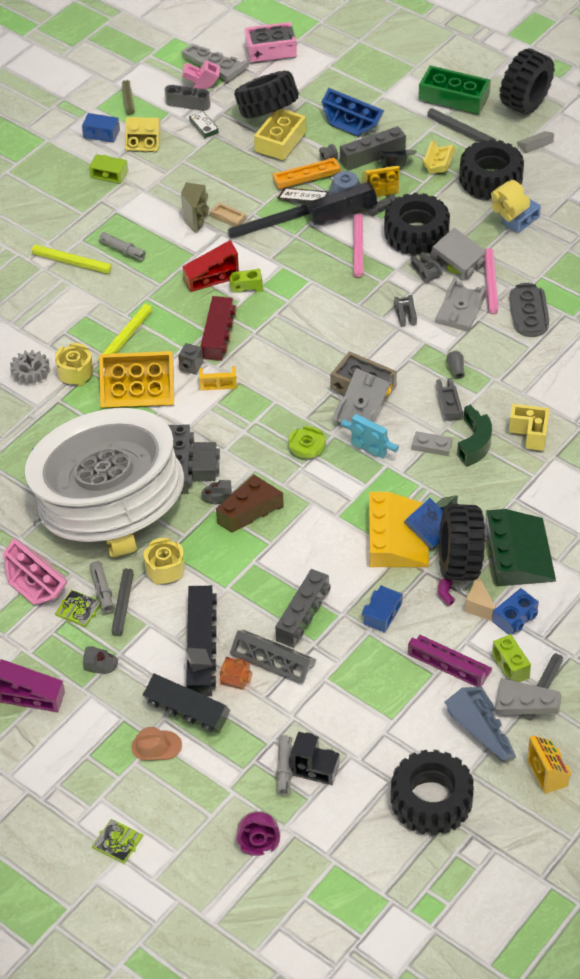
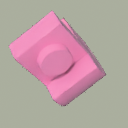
[182,60,220,89]

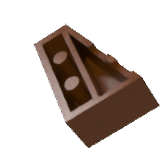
[216,474,284,533]

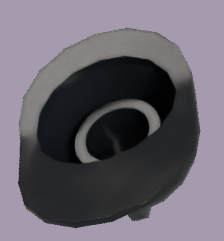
[377,150,417,169]

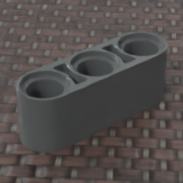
[164,85,210,111]

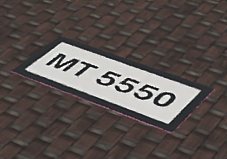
[277,187,330,201]

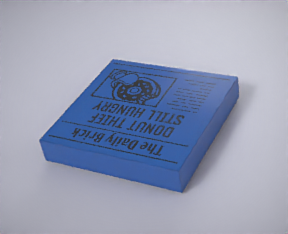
[404,498,443,550]

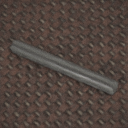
[427,108,497,142]

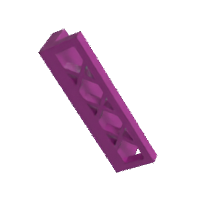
[408,635,492,687]

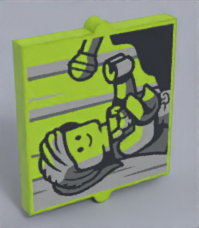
[55,589,101,628]
[92,819,144,864]

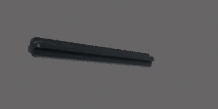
[228,204,308,238]

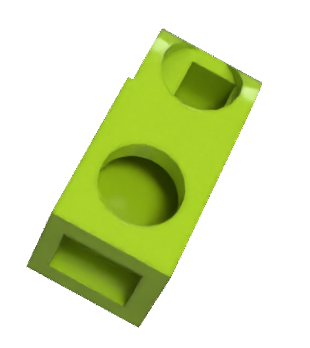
[230,268,264,293]

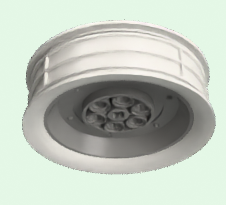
[25,408,184,542]

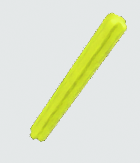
[32,244,111,274]
[98,303,152,364]

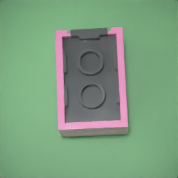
[245,22,297,62]

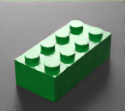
[418,65,491,114]

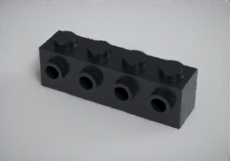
[305,182,378,225]
[143,673,231,733]

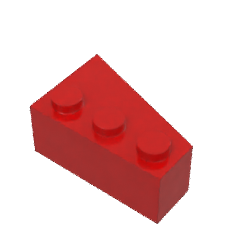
[182,240,239,292]

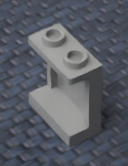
[430,228,487,281]

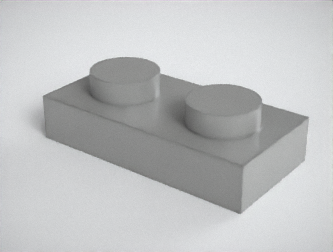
[412,431,453,456]

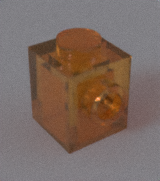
[220,656,253,690]

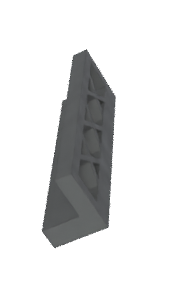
[230,630,316,683]

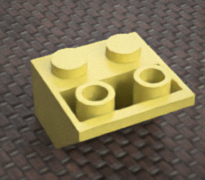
[125,117,161,151]

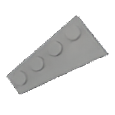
[182,44,249,82]

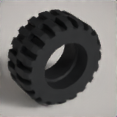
[499,48,555,115]
[234,70,299,118]
[459,139,524,200]
[384,193,450,256]
[439,504,485,581]
[390,749,474,835]

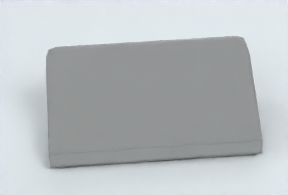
[517,131,554,153]

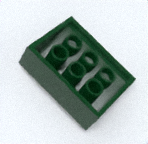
[485,509,556,587]

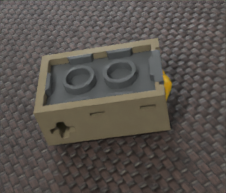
[330,351,397,404]

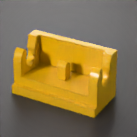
[199,366,237,391]

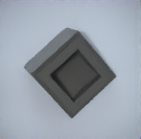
[186,648,212,672]

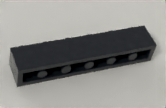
[186,585,217,697]

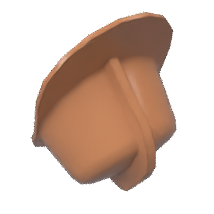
[131,727,182,760]

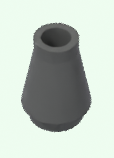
[446,351,465,379]

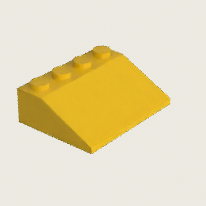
[99,351,174,408]
[369,492,429,567]

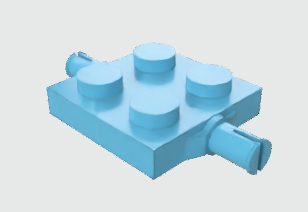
[341,414,399,459]

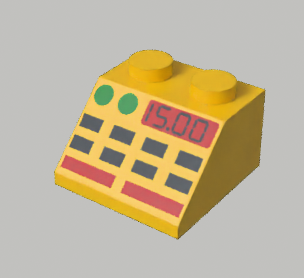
[527,735,571,794]

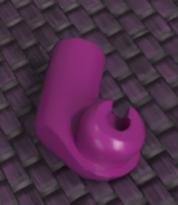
[437,578,455,606]

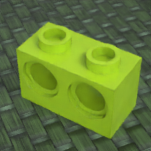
[492,634,531,682]

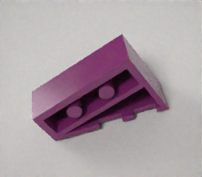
[0,659,65,712]

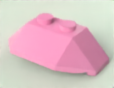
[3,538,67,605]

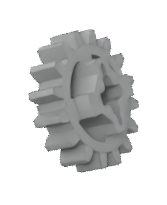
[10,350,50,384]

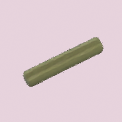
[122,80,135,115]

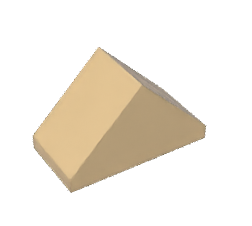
[465,578,496,621]

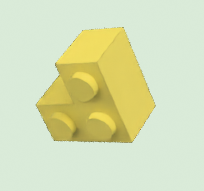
[509,404,550,451]

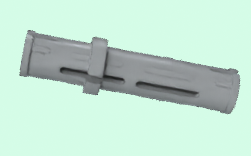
[99,232,146,261]
[90,561,115,613]
[276,735,293,796]

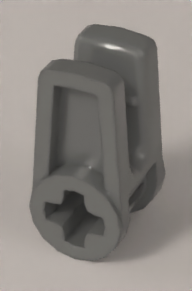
[410,252,442,282]
[394,295,417,327]

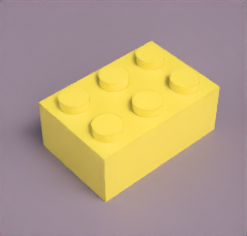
[254,109,306,161]

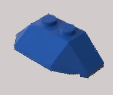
[321,88,384,137]

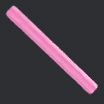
[354,214,363,278]
[485,248,498,314]

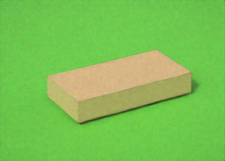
[209,202,247,227]

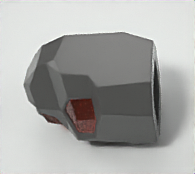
[202,480,232,504]
[83,646,118,674]

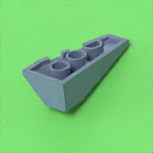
[444,687,516,761]

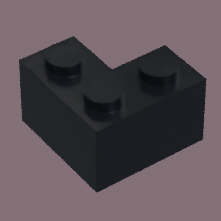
[291,731,340,786]

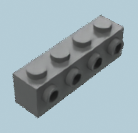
[340,126,406,171]
[168,424,194,494]
[275,569,331,648]

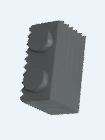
[192,442,220,482]

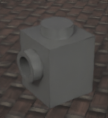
[178,343,203,375]

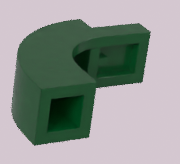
[457,404,492,467]

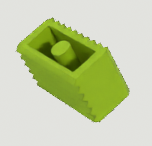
[89,154,128,184]

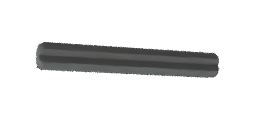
[112,568,134,636]
[522,653,563,720]

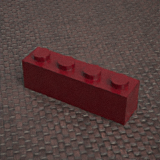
[200,296,237,361]

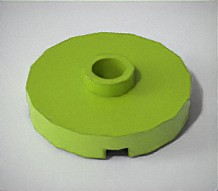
[288,426,326,459]

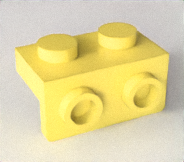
[423,141,455,174]

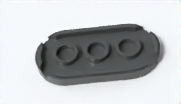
[509,283,549,337]

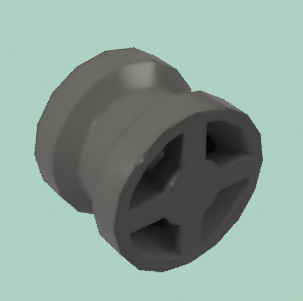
[319,144,338,161]

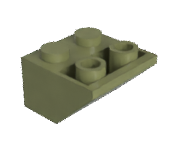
[181,182,209,233]

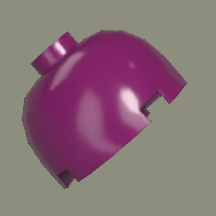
[236,811,280,856]

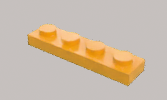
[273,158,341,189]

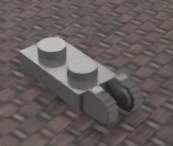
[436,378,463,420]

